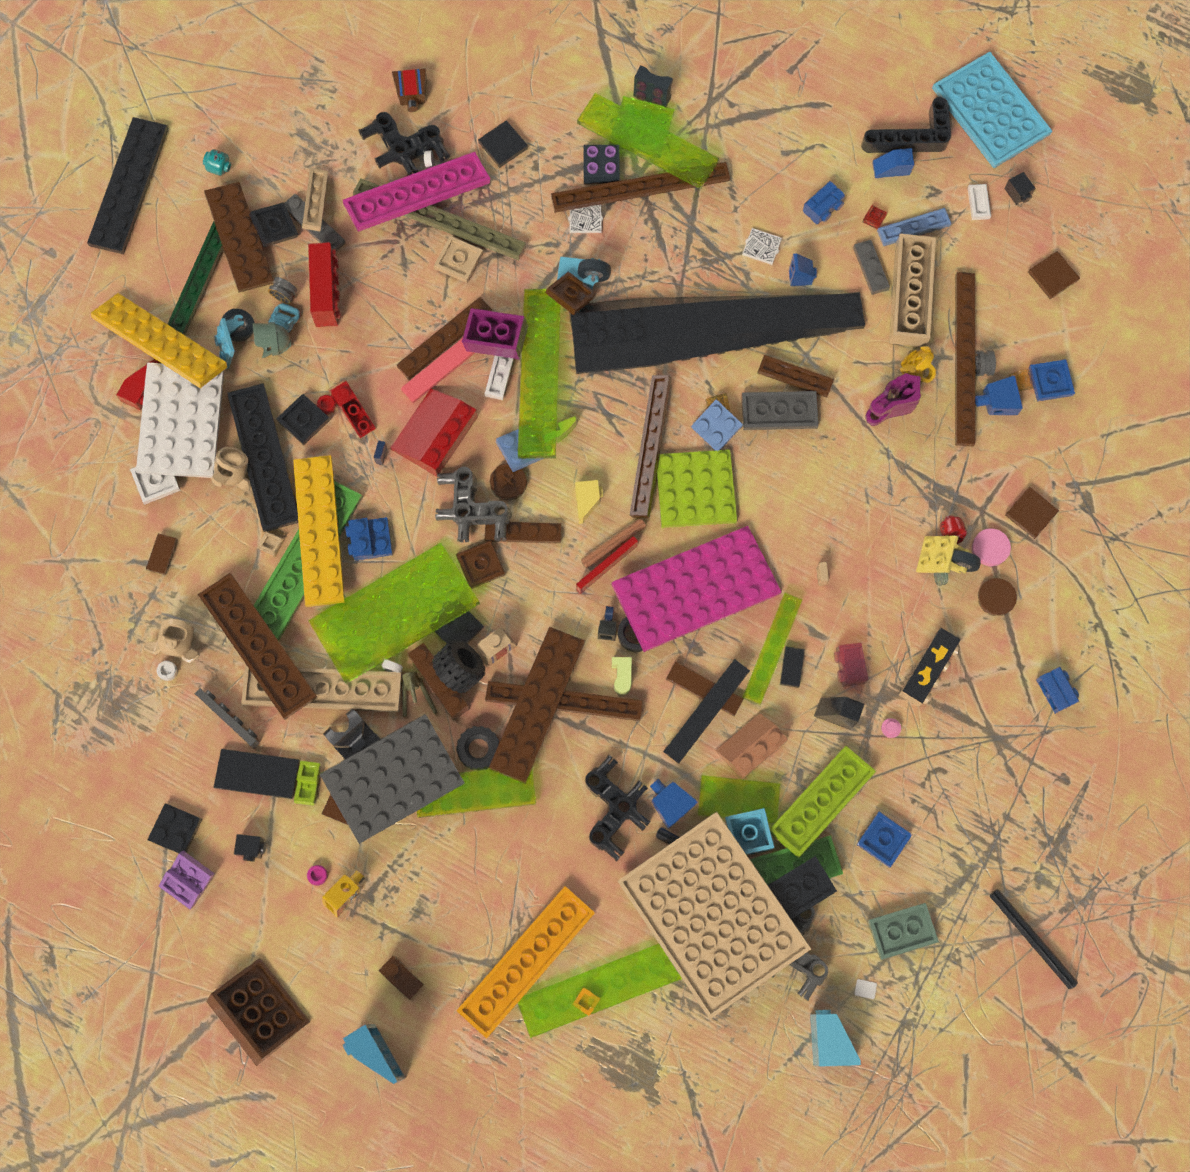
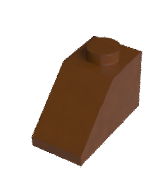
[379,956,424,1000]

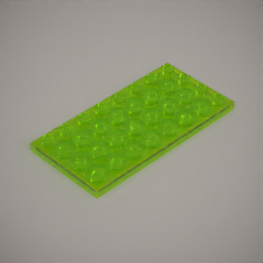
[308,543,480,684]

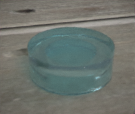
[934,573,948,586]

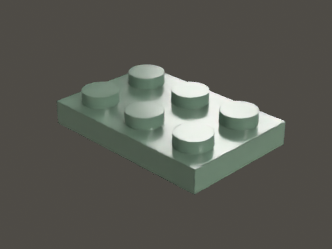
[867,903,939,960]

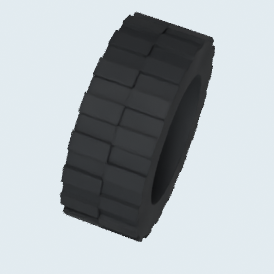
[456,726,499,771]

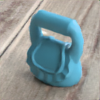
[268,303,300,333]

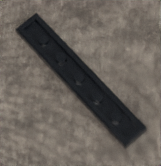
[663,659,750,764]

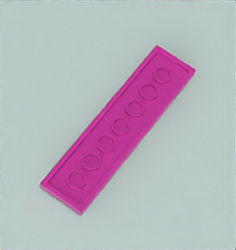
[343,152,490,232]

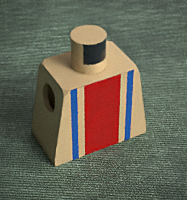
[476,627,517,667]

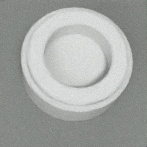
[424,150,434,169]
[157,661,178,681]

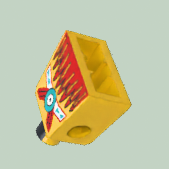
[322,870,365,918]

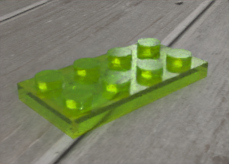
[698,775,780,824]

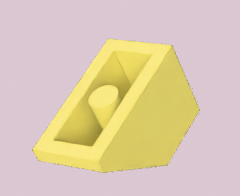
[575,480,603,524]

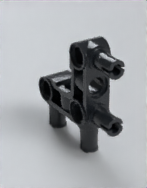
[358,112,450,176]
[585,755,651,862]

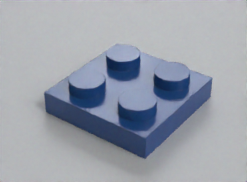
[1029,359,1075,402]
[856,812,912,868]

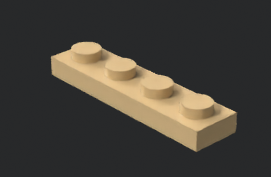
[302,168,328,231]

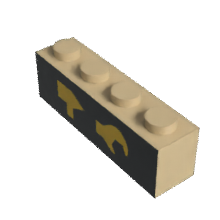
[899,627,961,707]

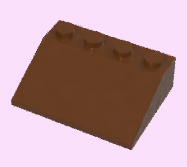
[206,958,310,1066]

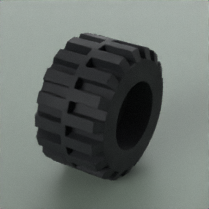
[432,639,485,693]

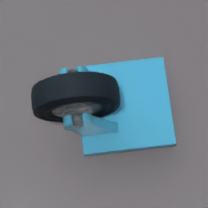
[557,257,611,290]
[214,308,254,369]

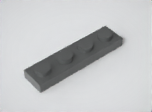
[284,194,345,251]
[195,688,260,749]

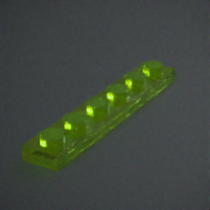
[742,593,802,705]

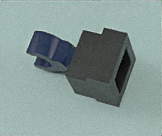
[597,606,616,641]

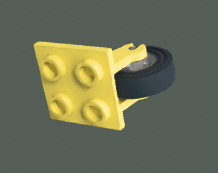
[916,536,981,574]

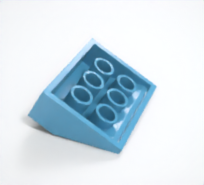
[342,1024,405,1084]

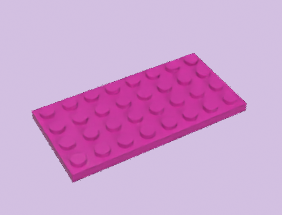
[611,526,782,652]

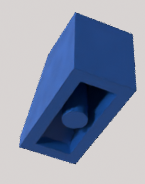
[872,148,914,178]
[789,253,817,286]

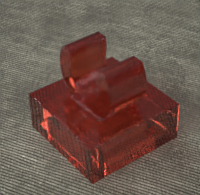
[863,205,887,230]

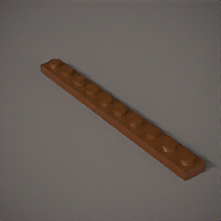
[551,162,730,213]
[955,272,975,447]

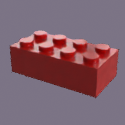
[308,242,341,327]

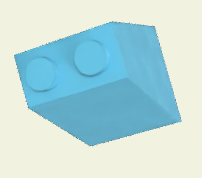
[810,1010,861,1066]

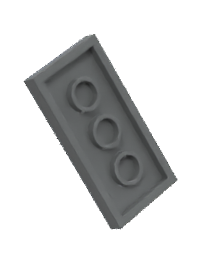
[741,391,818,430]

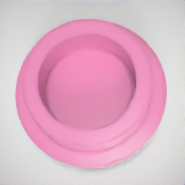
[881,718,901,738]

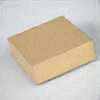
[257,531,284,557]
[816,562,829,586]

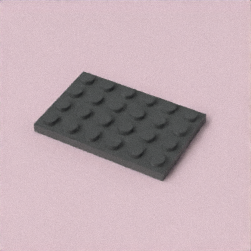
[319,714,464,844]

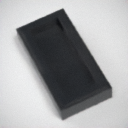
[780,646,805,688]

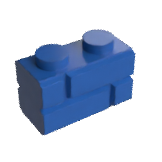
[803,181,845,225]
[1036,667,1079,714]

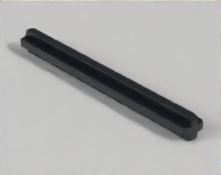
[990,889,1078,989]

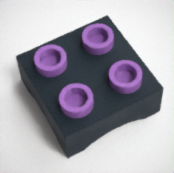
[583,145,620,184]

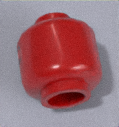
[939,515,967,544]

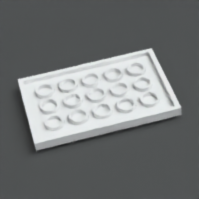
[136,363,224,478]

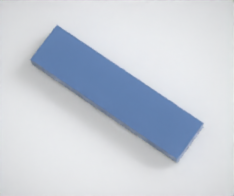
[877,208,951,247]

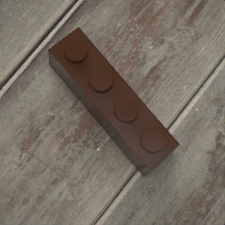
[407,643,469,720]

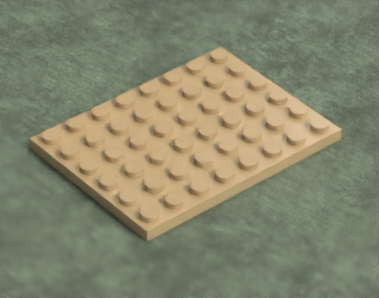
[618,812,811,1019]

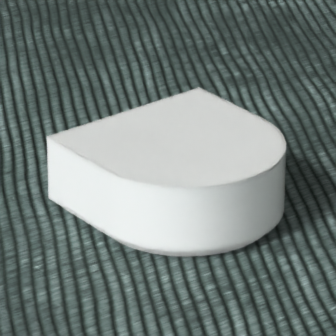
[382,659,403,673]

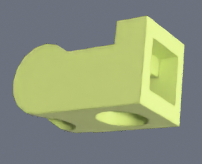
[612,657,632,696]

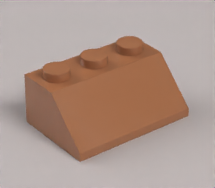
[716,713,788,781]

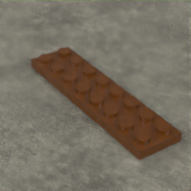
[198,573,317,720]
[489,626,585,784]

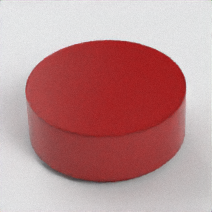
[317,395,336,414]

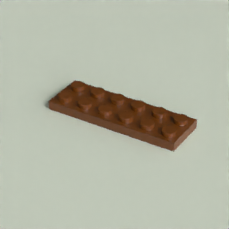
[204,182,273,293]

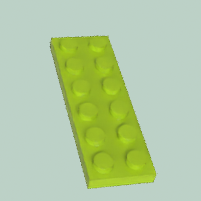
[770,746,876,858]

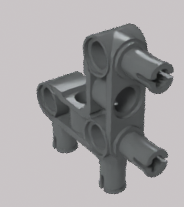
[435,467,512,542]
[772,907,828,1001]

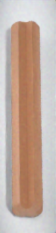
[581,518,646,568]

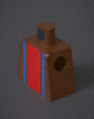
[392,68,427,112]

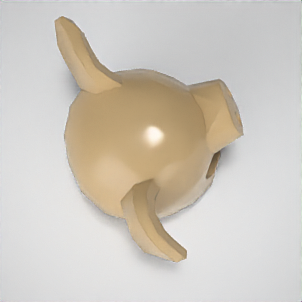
[211,447,250,491]
[143,618,200,663]

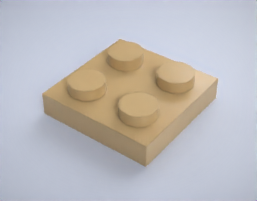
[434,236,483,283]

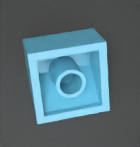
[725,808,774,855]

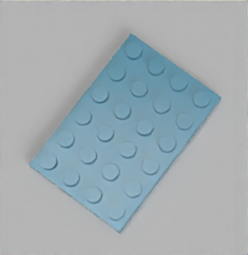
[932,52,1052,168]

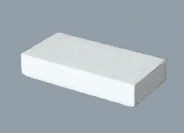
[967,184,991,220]

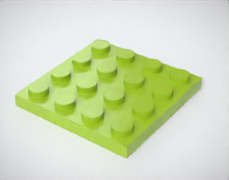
[657,450,737,528]

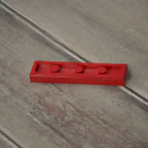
[576,536,638,594]

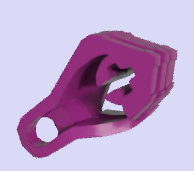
[865,373,921,426]

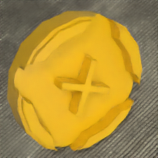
[900,346,936,383]

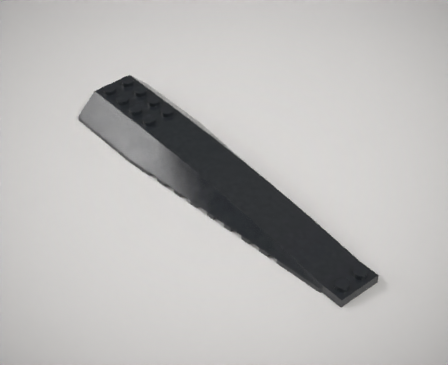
[569,292,865,374]

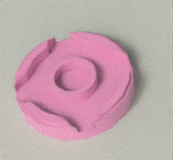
[972,529,1011,567]

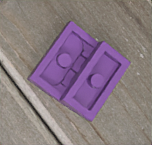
[159,851,215,909]

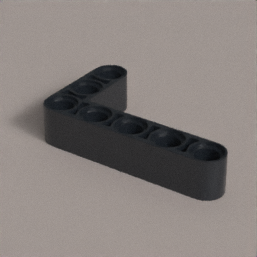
[861,97,951,153]

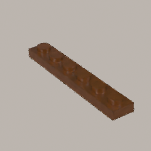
[396,297,492,380]

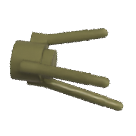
[401,672,437,717]

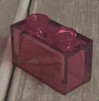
[834,643,868,687]

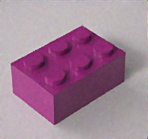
[462,308,528,359]

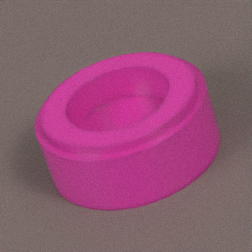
[307,865,328,886]

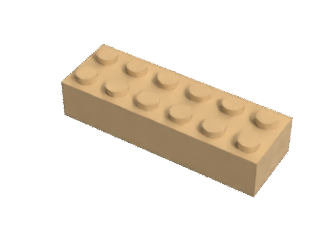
[889,234,936,347]

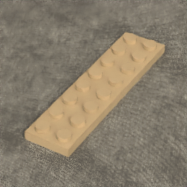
[241,665,402,712]

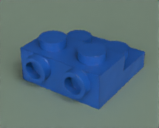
[345,517,393,561]

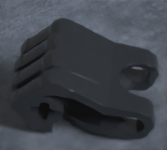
[323,709,380,759]

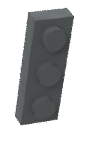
[853,240,890,295]

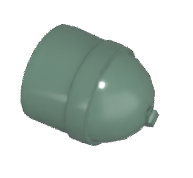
[252,322,291,358]

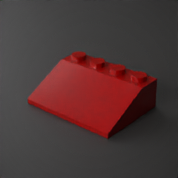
[390,389,478,477]

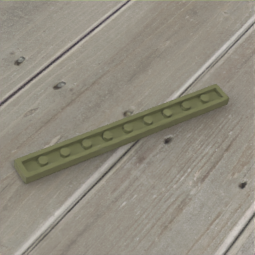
[353,178,526,261]

